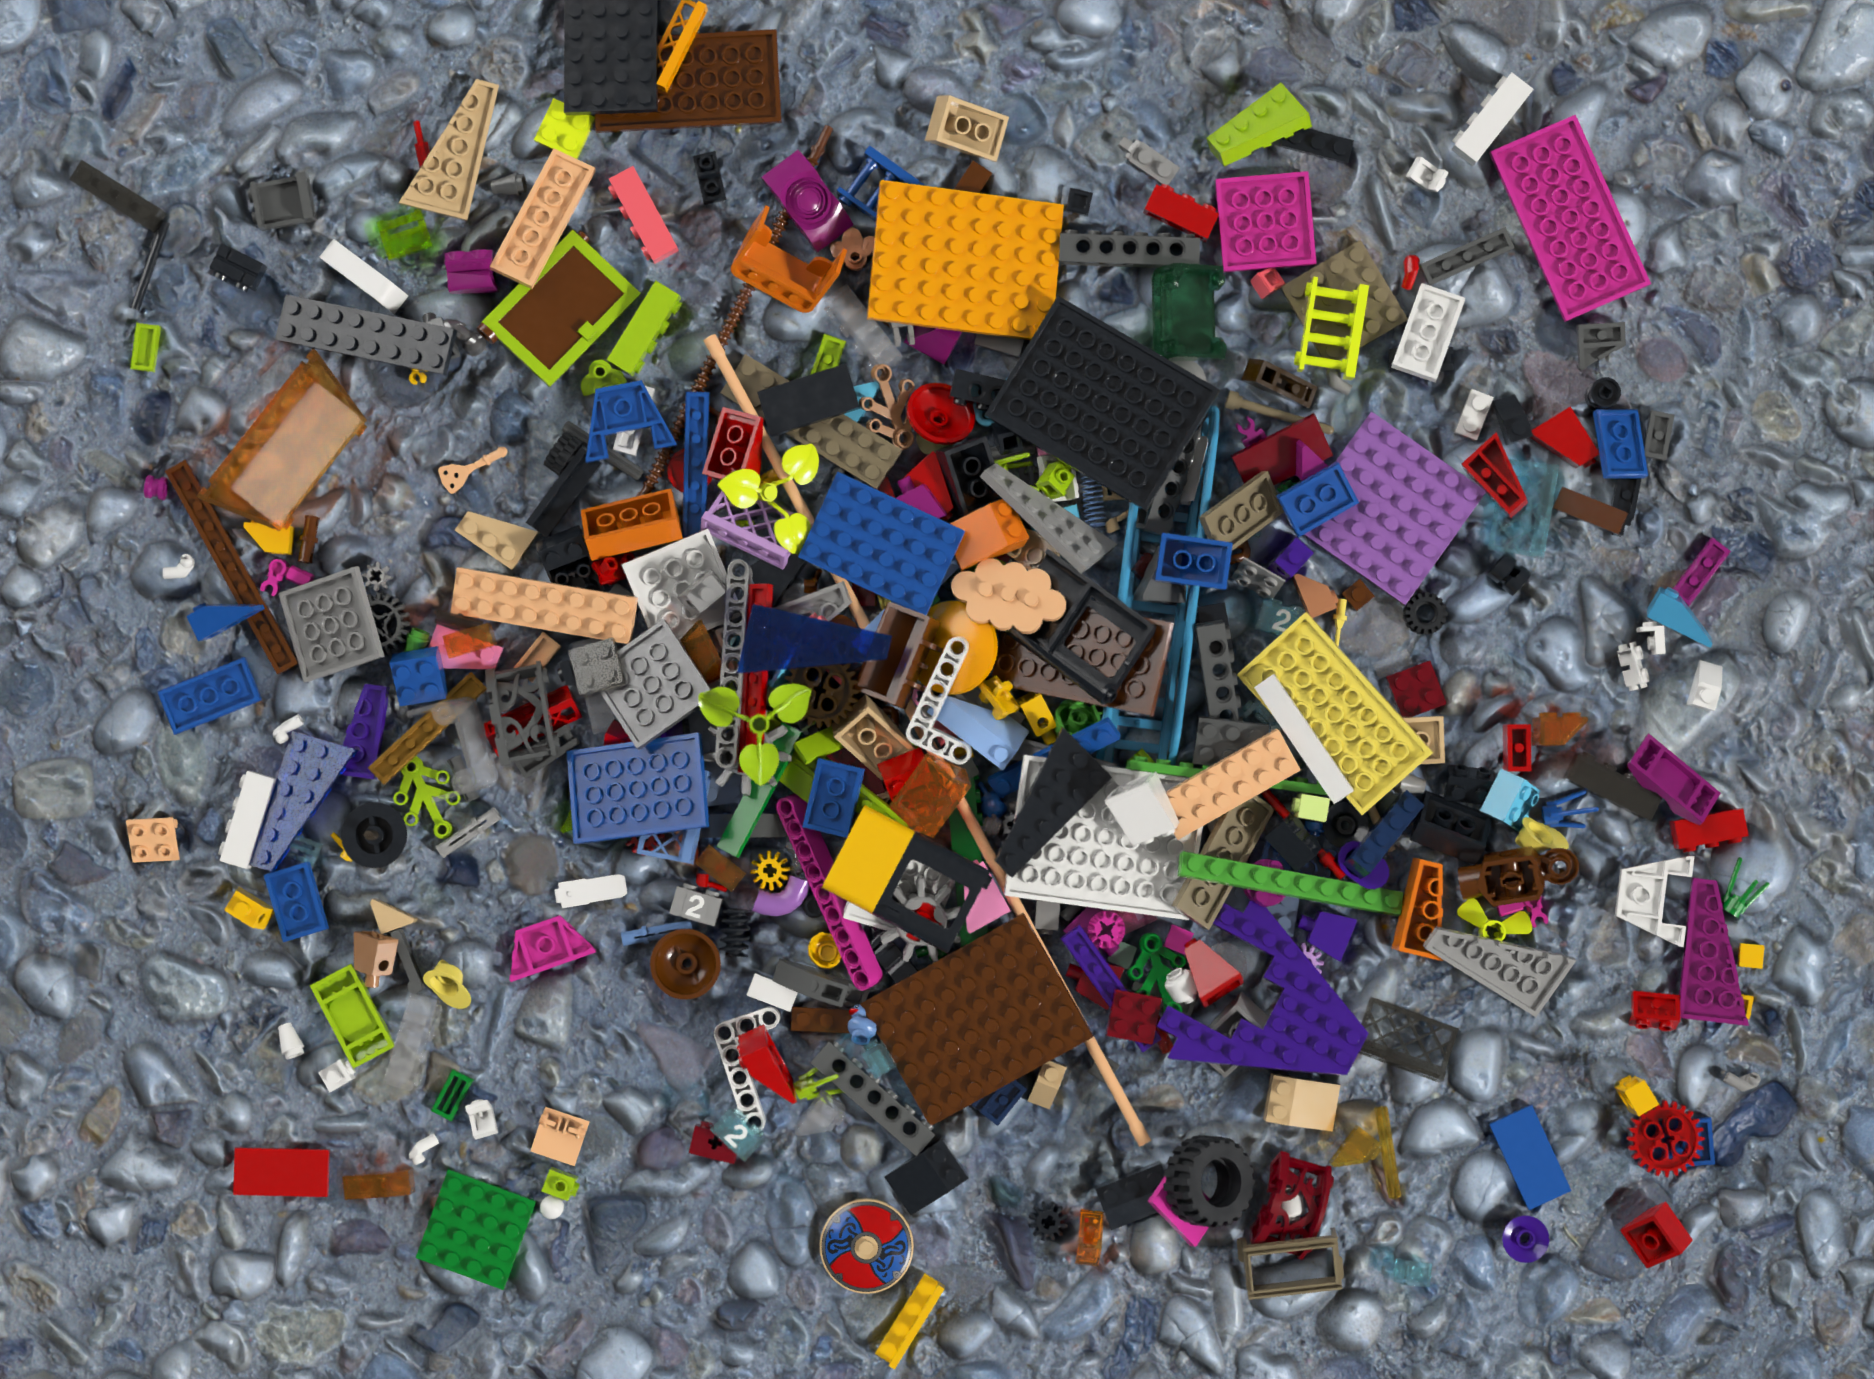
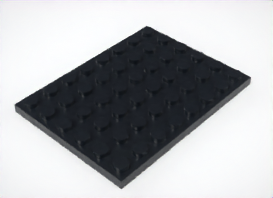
[985,296,1220,511]

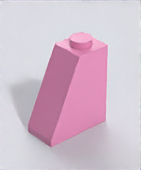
[964,859,1011,934]

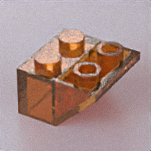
[1532,712,1588,746]

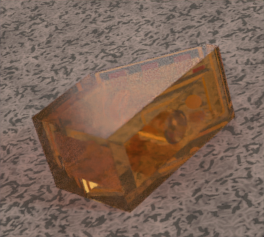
[1075,1209,1104,1267]

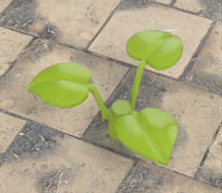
[698,684,811,786]

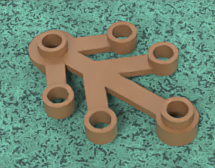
[859,364,915,450]

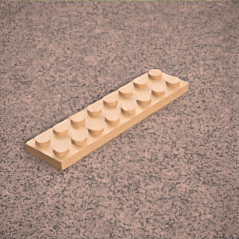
[451,567,638,644]

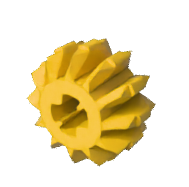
[750,850,790,890]

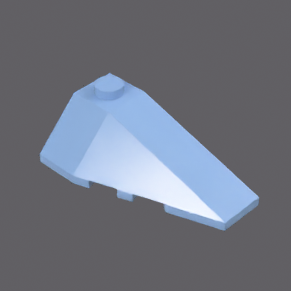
[926,693,1029,770]

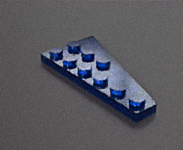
[737,604,892,674]
[249,731,359,872]

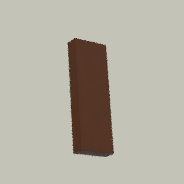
[1553,486,1628,535]

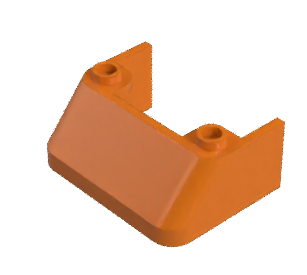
[731,205,847,313]

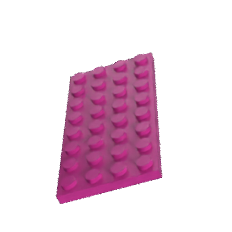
[1489,114,1651,322]

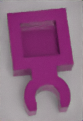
[1235,416,1267,448]

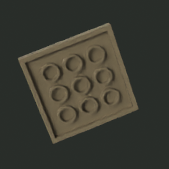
[1280,240,1408,360]

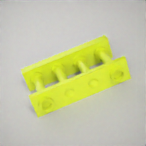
[1294,277,1369,381]

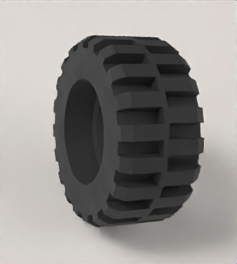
[1163,1135,1255,1228]

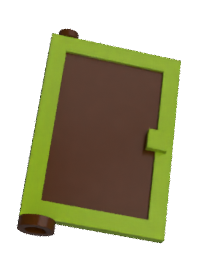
[476,230,641,388]

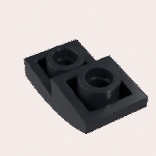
[693,151,727,205]

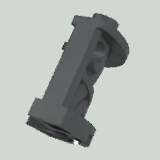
[485,661,560,766]

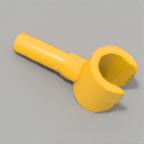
[330,832,353,862]

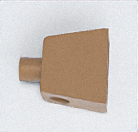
[354,931,398,988]

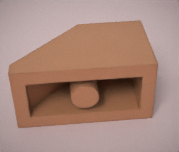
[1292,574,1339,618]

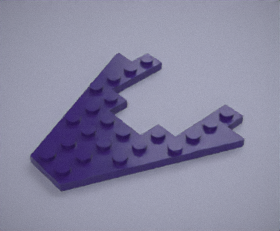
[1157,901,1369,1076]

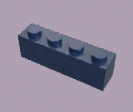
[1343,790,1424,879]

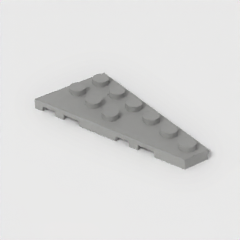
[980,463,1117,574]

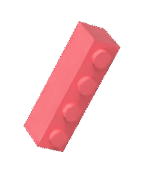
[608,166,679,264]

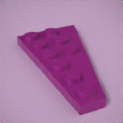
[1679,878,1749,1026]

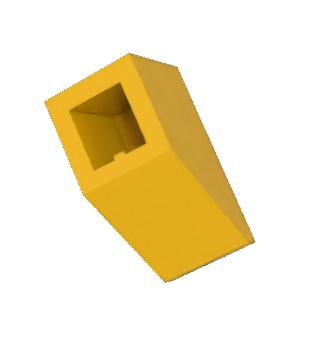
[243,519,295,555]

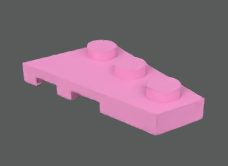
[428,624,504,670]

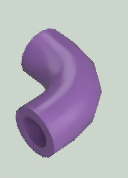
[752,875,810,917]

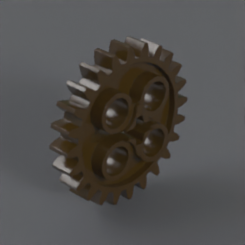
[784,651,860,728]

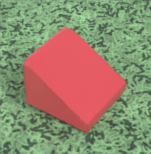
[1250,268,1286,299]

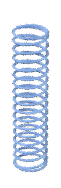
[1080,473,1106,527]

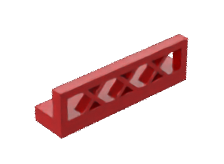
[483,685,582,757]

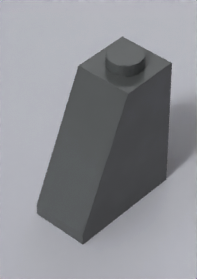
[1133,546,1186,604]

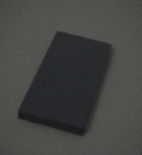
[757,363,860,437]

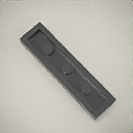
[1419,227,1515,286]

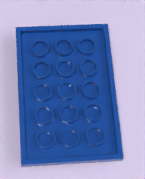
[798,471,966,615]
[567,733,709,844]

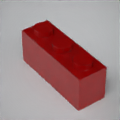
[1143,184,1219,243]
[1669,808,1749,853]

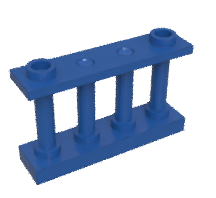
[837,145,926,222]

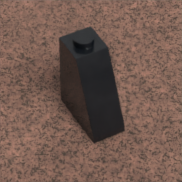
[750,553,807,608]

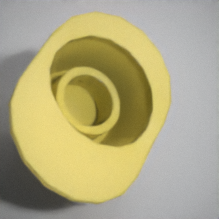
[1515,817,1569,854]
[423,960,471,1009]

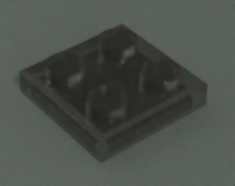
[568,638,626,697]

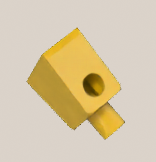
[1016,692,1057,745]
[224,886,274,930]

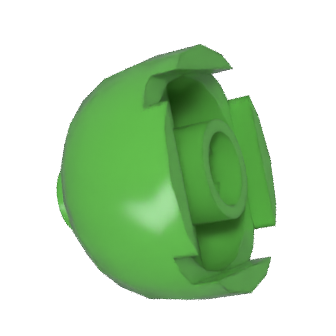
[1053,700,1101,737]

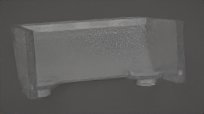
[406,697,498,804]

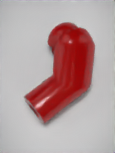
[1401,255,1420,290]

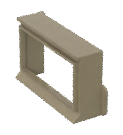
[1237,1228,1344,1300]

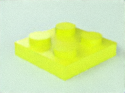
[534,98,595,159]

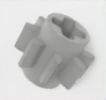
[362,562,393,591]

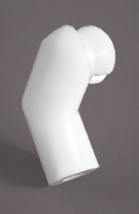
[163,554,195,579]
[409,1134,439,1165]

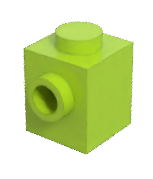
[541,1167,580,1201]

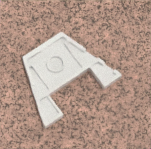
[1614,856,1695,947]

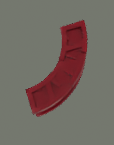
[1250,1151,1334,1260]

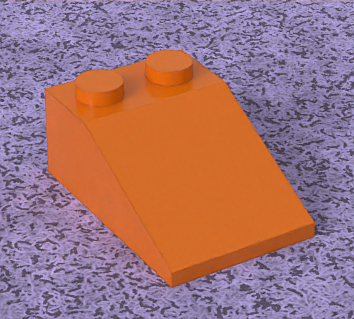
[950,499,1029,570]

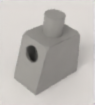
[677,569,726,615]

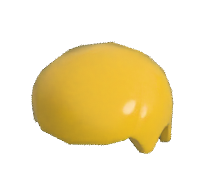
[808,932,842,969]

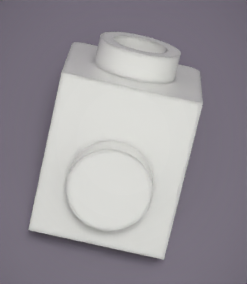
[1406,157,1448,192]
[465,1099,498,1140]

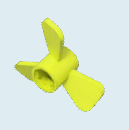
[1457,899,1532,941]

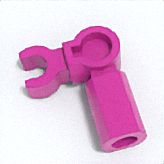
[260,559,315,596]
[1496,898,1548,928]

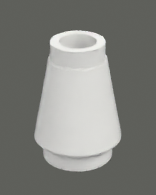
[278,1023,304,1059]

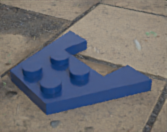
[585,380,678,463]

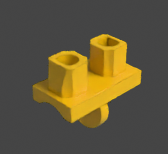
[978,676,1021,720]

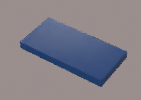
[157,657,263,735]
[1489,1104,1572,1210]

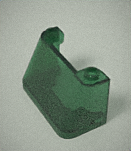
[1152,263,1227,361]

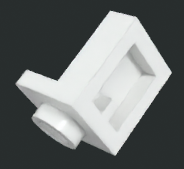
[1636,622,1666,655]
[318,1058,356,1092]

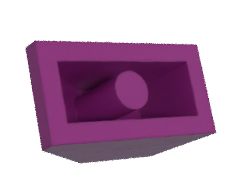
[1296,439,1328,481]

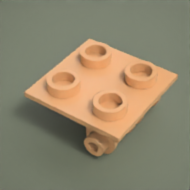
[126,817,180,863]
[530,1106,590,1166]

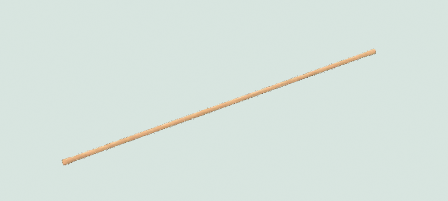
[703,334,1151,1147]

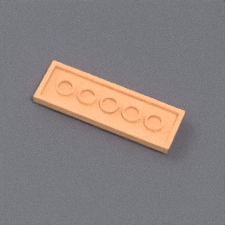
[490,148,596,289]
[1166,729,1300,840]

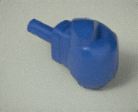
[977,782,1007,820]

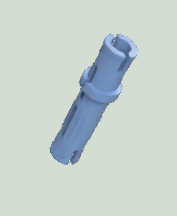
[621,919,692,947]

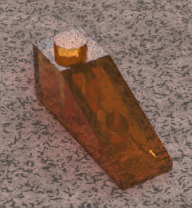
[342,1168,415,1200]

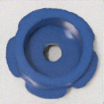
[1304,820,1324,836]

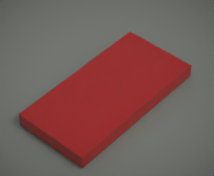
[233,1147,330,1197]

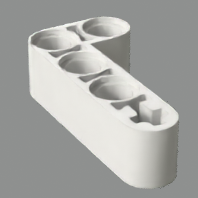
[320,239,408,314]

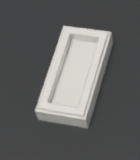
[747,973,798,1012]

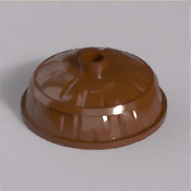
[650,929,721,1000]

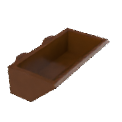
[854,601,943,710]

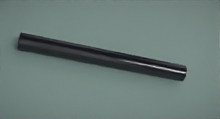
[130,220,170,311]

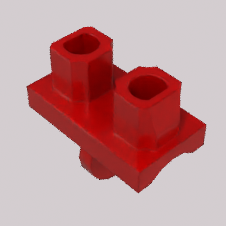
[591,552,635,585]

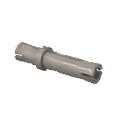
[435,807,502,858]

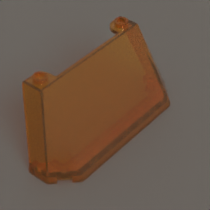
[197,348,368,531]

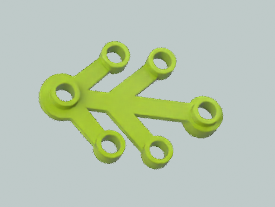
[393,756,461,839]

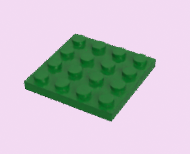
[416,1168,537,1290]

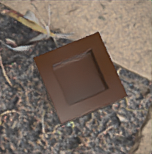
[1341,579,1375,611]

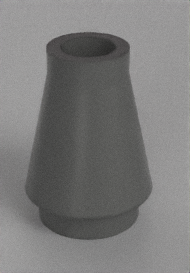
[491,172,527,195]

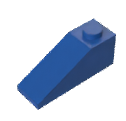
[186,603,265,641]

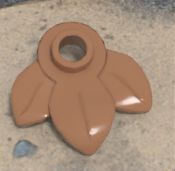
[829,227,874,271]

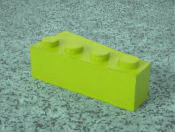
[1207,82,1312,166]

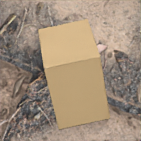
[370,898,418,934]

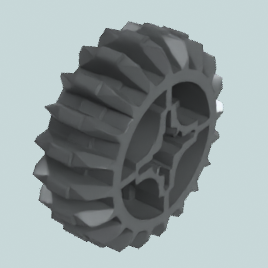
[367,592,411,654]

